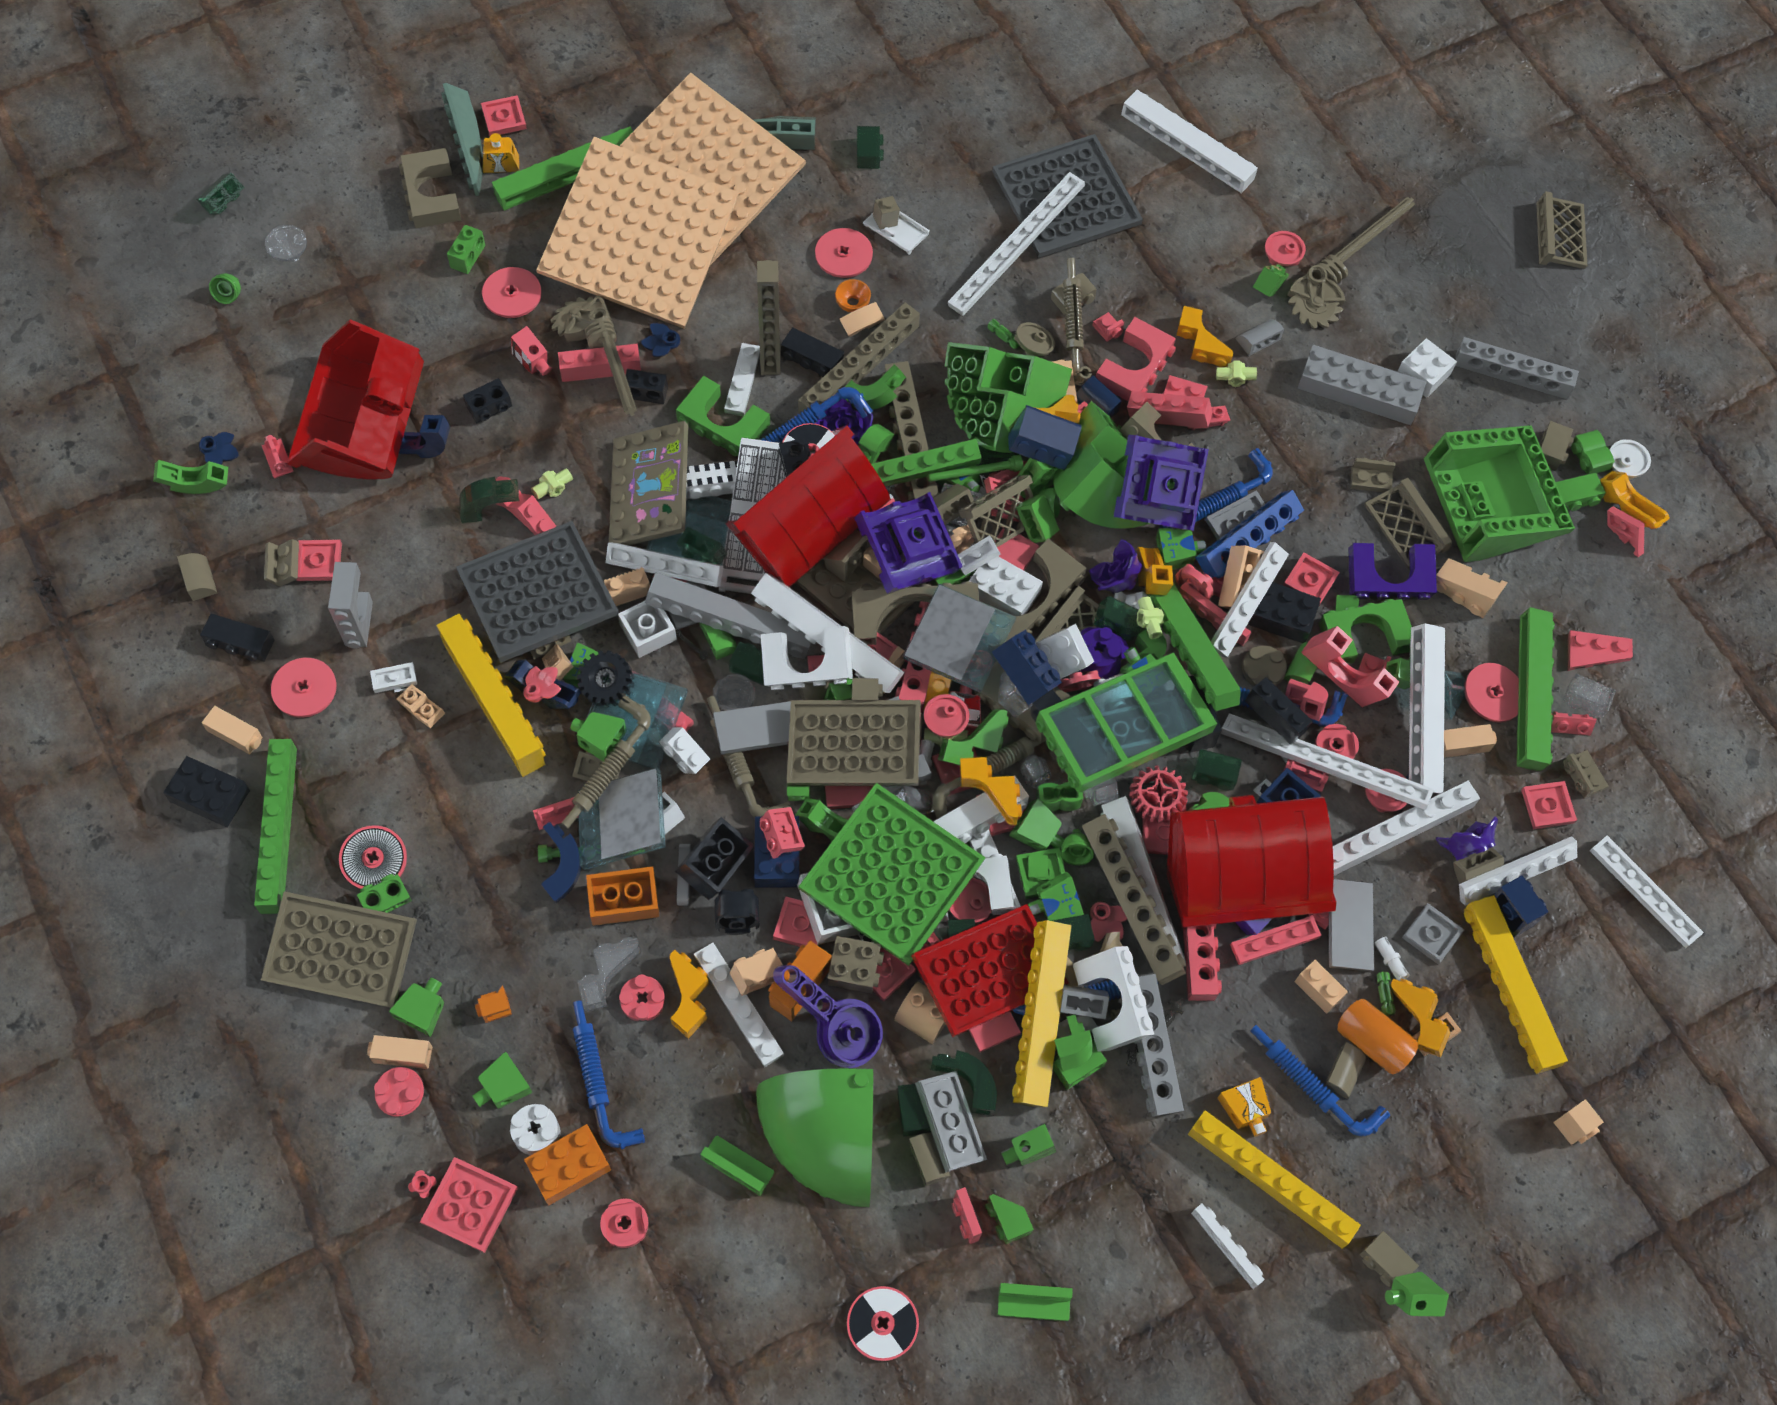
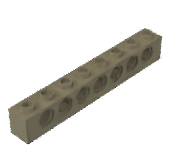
[757,260,781,375]
[798,302,920,414]
[881,361,939,501]
[1082,814,1186,985]

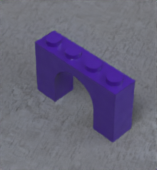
[1348,543,1437,600]

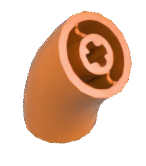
[1337,999,1418,1074]

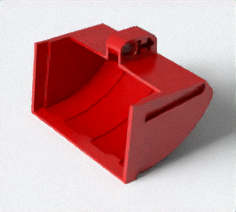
[287,319,424,480]
[725,426,891,587]
[1167,795,1337,927]

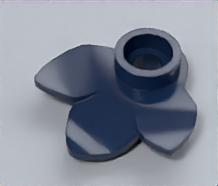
[641,323,681,357]
[199,432,239,465]

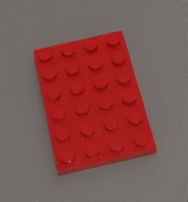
[911,904,1069,1038]

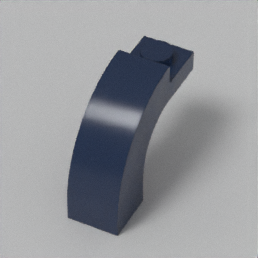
[399,415,450,458]
[541,822,581,904]

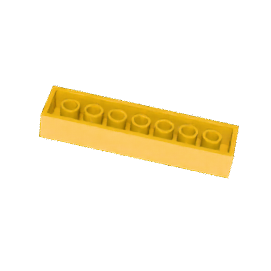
[436,614,546,777]

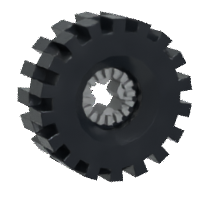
[577,650,635,707]

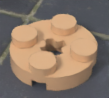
[950,525,974,554]

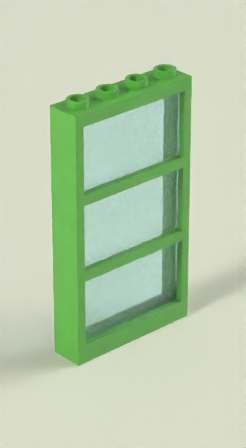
[1036,652,1217,793]

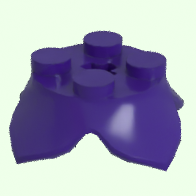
[815,399,873,446]
[1089,539,1143,594]
[1077,627,1129,680]
[1436,816,1498,861]

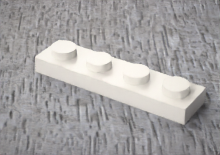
[724,343,760,416]
[1191,1204,1264,1289]

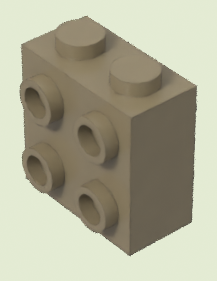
[828,936,884,994]

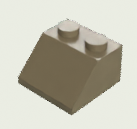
[824,530,871,582]

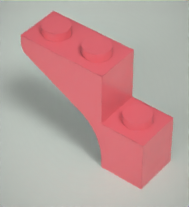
[485,476,556,535]

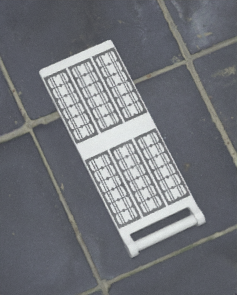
[719,438,800,594]

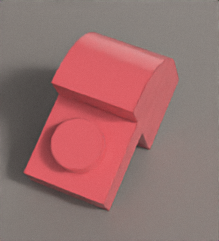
[1285,679,1328,721]

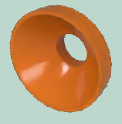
[835,279,871,312]

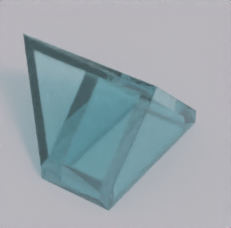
[1444,670,1465,719]

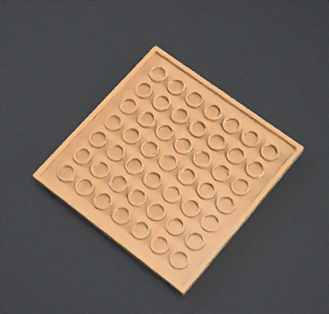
[620,73,806,264]
[537,137,739,329]

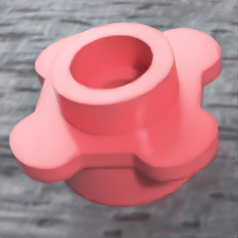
[408,1170,437,1198]

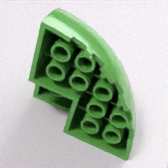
[945,342,1072,453]
[1053,401,1174,529]
[756,1069,873,1208]

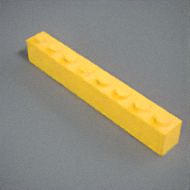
[1464,895,1568,1074]
[1012,920,1071,1108]
[1188,1110,1361,1249]

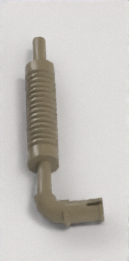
[1063,258,1091,386]
[561,695,651,829]
[707,696,791,818]
[931,737,1046,819]

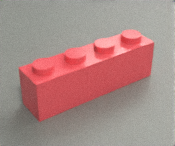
[558,343,641,382]
[1127,391,1213,428]

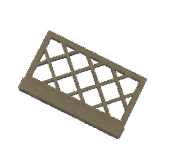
[1536,191,1587,269]
[959,475,1033,547]
[1365,478,1452,569]
[1035,586,1116,679]

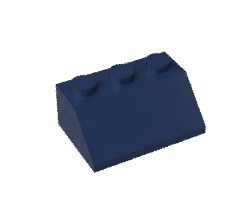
[1008,405,1082,470]

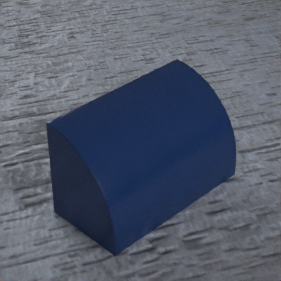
[1076,375,1121,418]

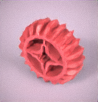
[1129,765,1188,824]

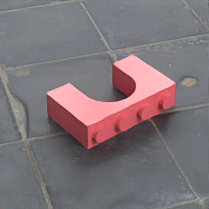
[1096,317,1176,402]
[1301,626,1399,707]

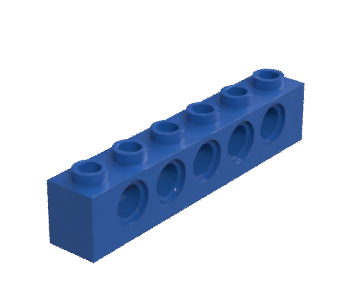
[1195,490,1304,579]

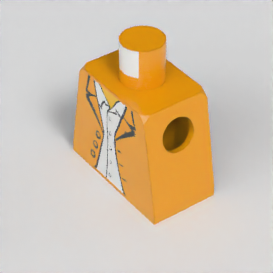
[483,133,519,173]
[1218,1077,1271,1137]

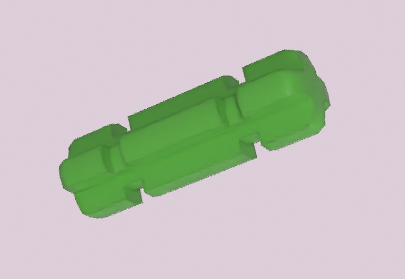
[988,319,1020,349]
[1377,972,1395,1016]

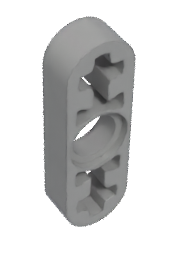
[677,844,691,906]

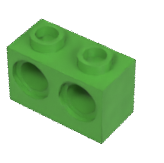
[447,225,485,274]
[1018,458,1059,498]
[357,874,412,913]

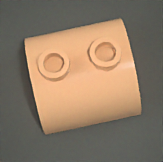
[894,982,946,1044]

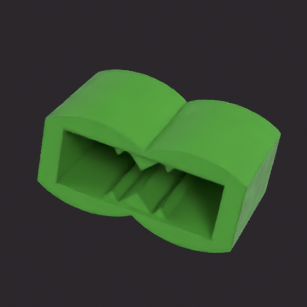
[1571,430,1615,475]
[1036,782,1083,812]

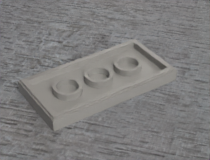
[713,701,791,754]
[1329,879,1374,972]
[915,1071,987,1173]

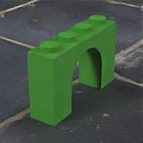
[676,376,770,456]
[1318,599,1412,664]

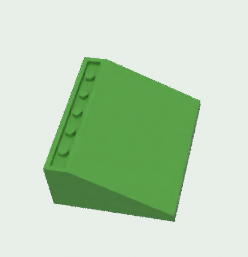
[1424,425,1575,562]

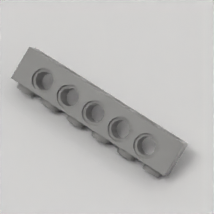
[1455,337,1579,399]
[1134,974,1184,1117]

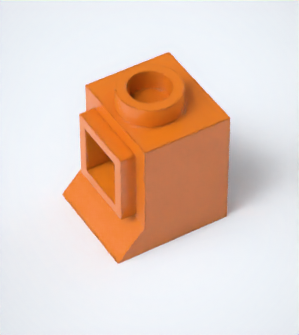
[475,985,512,1023]

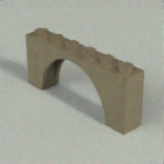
[981,538,1086,650]
[852,581,979,645]

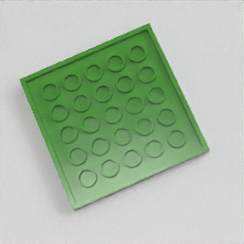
[798,783,985,966]

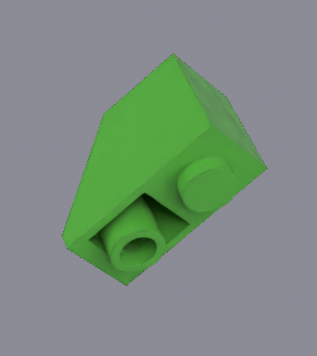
[1253,264,1289,297]
[986,1194,1034,1244]

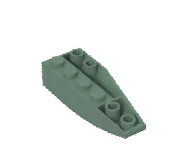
[441,83,483,196]
[754,116,816,150]

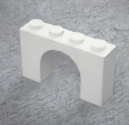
[761,626,853,690]
[941,854,1014,922]
[1072,946,1154,1052]

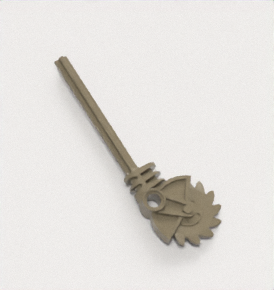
[1287,197,1415,329]
[550,295,637,416]

